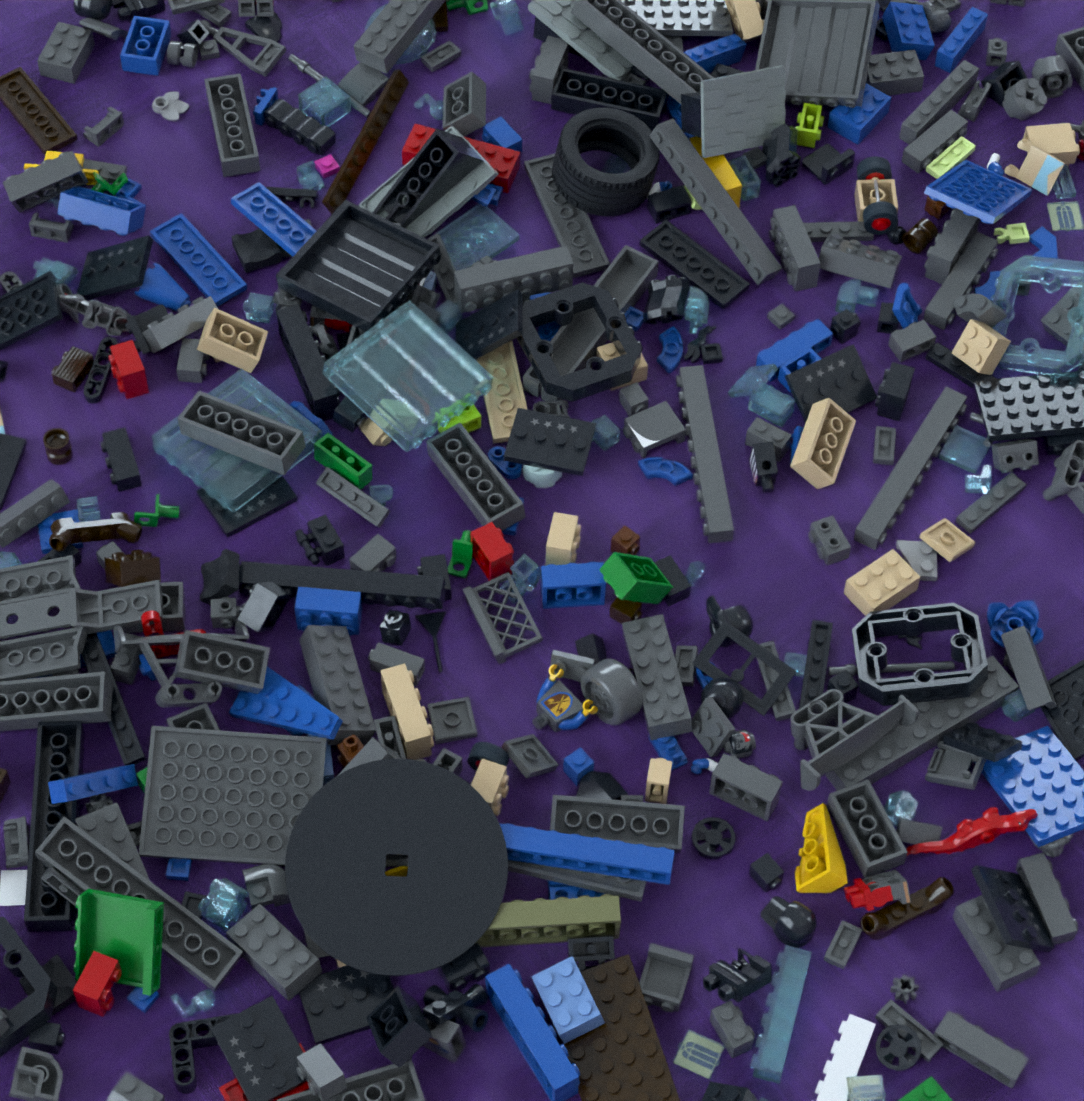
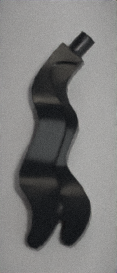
[684,325,716,363]

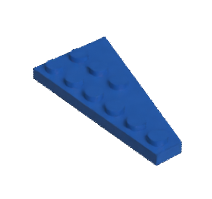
[229,666,343,740]

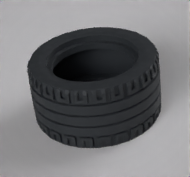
[552,108,660,216]

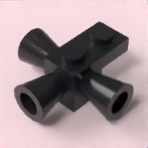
[423,984,488,1032]

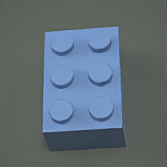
[532,956,605,1044]

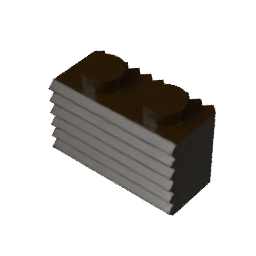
[51,346,94,393]

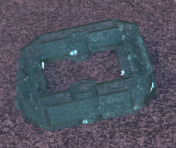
[988,255,1084,374]

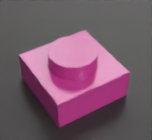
[314,154,340,178]

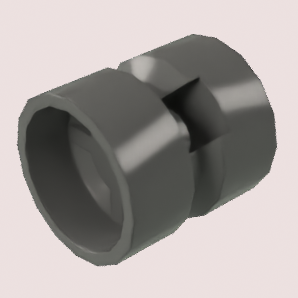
[167,41,198,68]

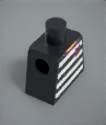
[749,441,778,493]

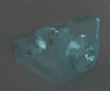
[297,161,325,191]

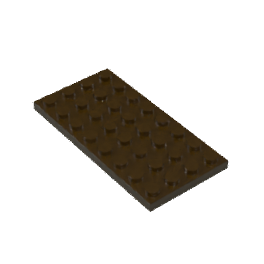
[562,954,680,1101]

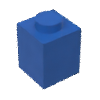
[563,747,594,786]

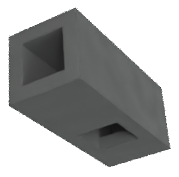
[368,642,425,686]

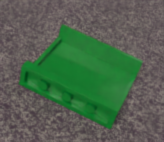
[73,888,164,996]

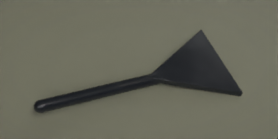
[415,611,446,673]

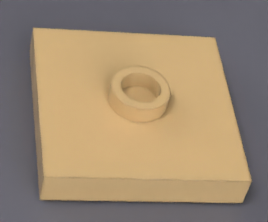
[919,518,976,562]

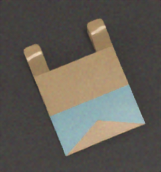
[1004,138,1065,196]

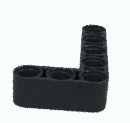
[169,1013,238,1094]

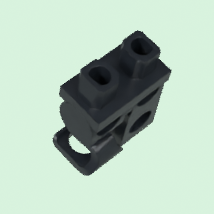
[112,0,166,21]
[703,947,772,1003]

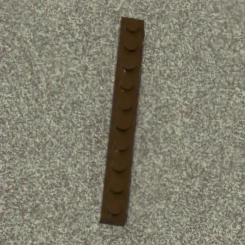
[322,69,410,214]

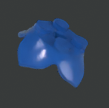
[987,600,1044,648]

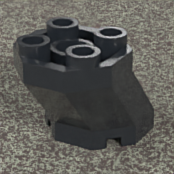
[762,123,801,187]
[643,275,690,324]

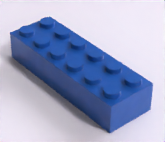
[485,964,581,1101]

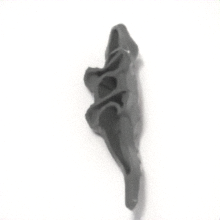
[58,294,132,336]

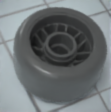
[581,658,643,726]

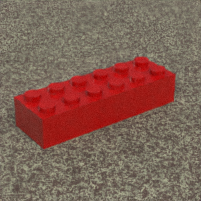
[402,124,520,194]

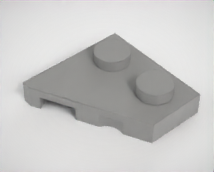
[896,540,937,581]

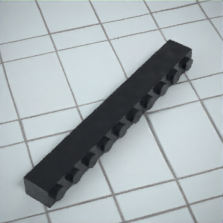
[238,561,447,610]

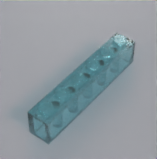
[750,945,812,1084]

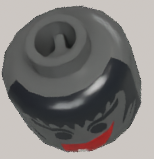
[723,729,756,759]

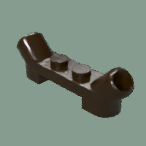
[49,512,142,552]
[860,877,954,940]

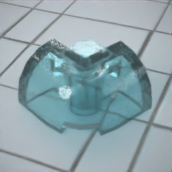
[33,257,78,285]
[684,286,709,334]

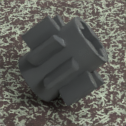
[86,794,113,813]
[890,973,919,1004]

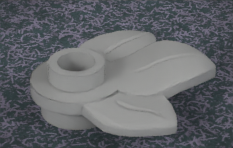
[152,92,189,121]

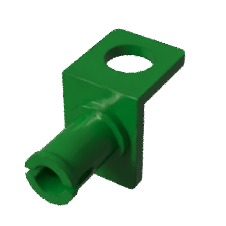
[446,0,488,15]
[91,172,128,195]
[134,494,179,527]
[447,530,473,578]

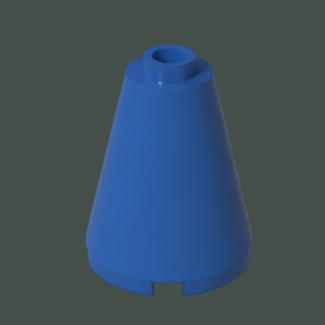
[135,263,191,312]

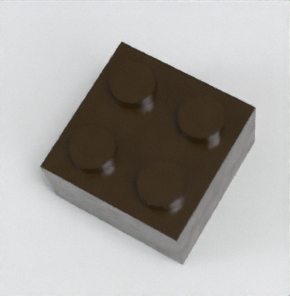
[104,550,161,587]

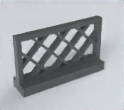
[463,572,543,665]

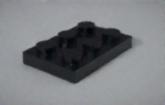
[943,723,1022,762]

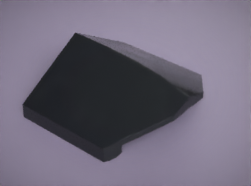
[576,771,628,800]

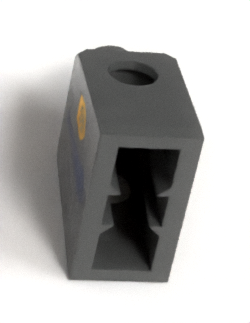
[424,1018,466,1063]

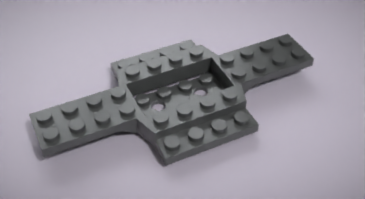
[0,555,164,681]

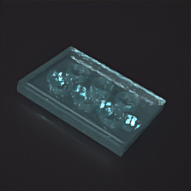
[431,204,520,271]

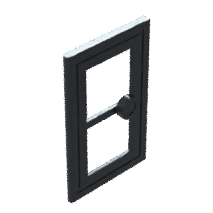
[692,620,796,716]

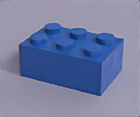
[882,2,935,60]
[120,16,172,76]
[828,83,892,145]
[541,561,606,609]
[295,587,363,636]

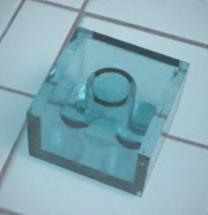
[298,76,351,127]

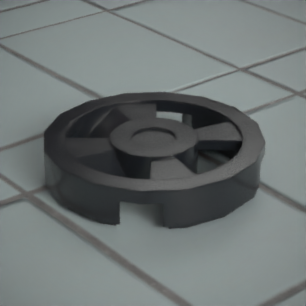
[692,817,735,860]
[876,1024,922,1071]

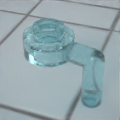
[414,93,443,120]
[170,989,216,1019]

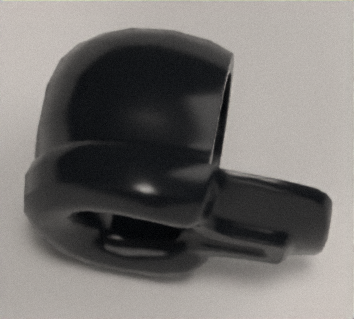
[73,0,113,21]
[705,595,754,648]
[760,896,817,948]

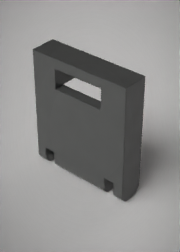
[925,741,986,790]

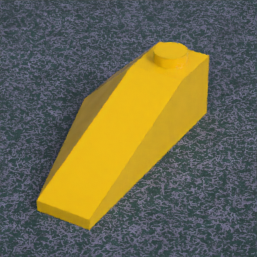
[795,803,848,893]

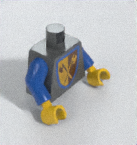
[532,664,598,732]

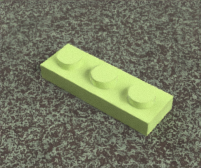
[926,136,976,179]

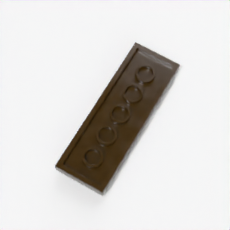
[0,66,78,155]

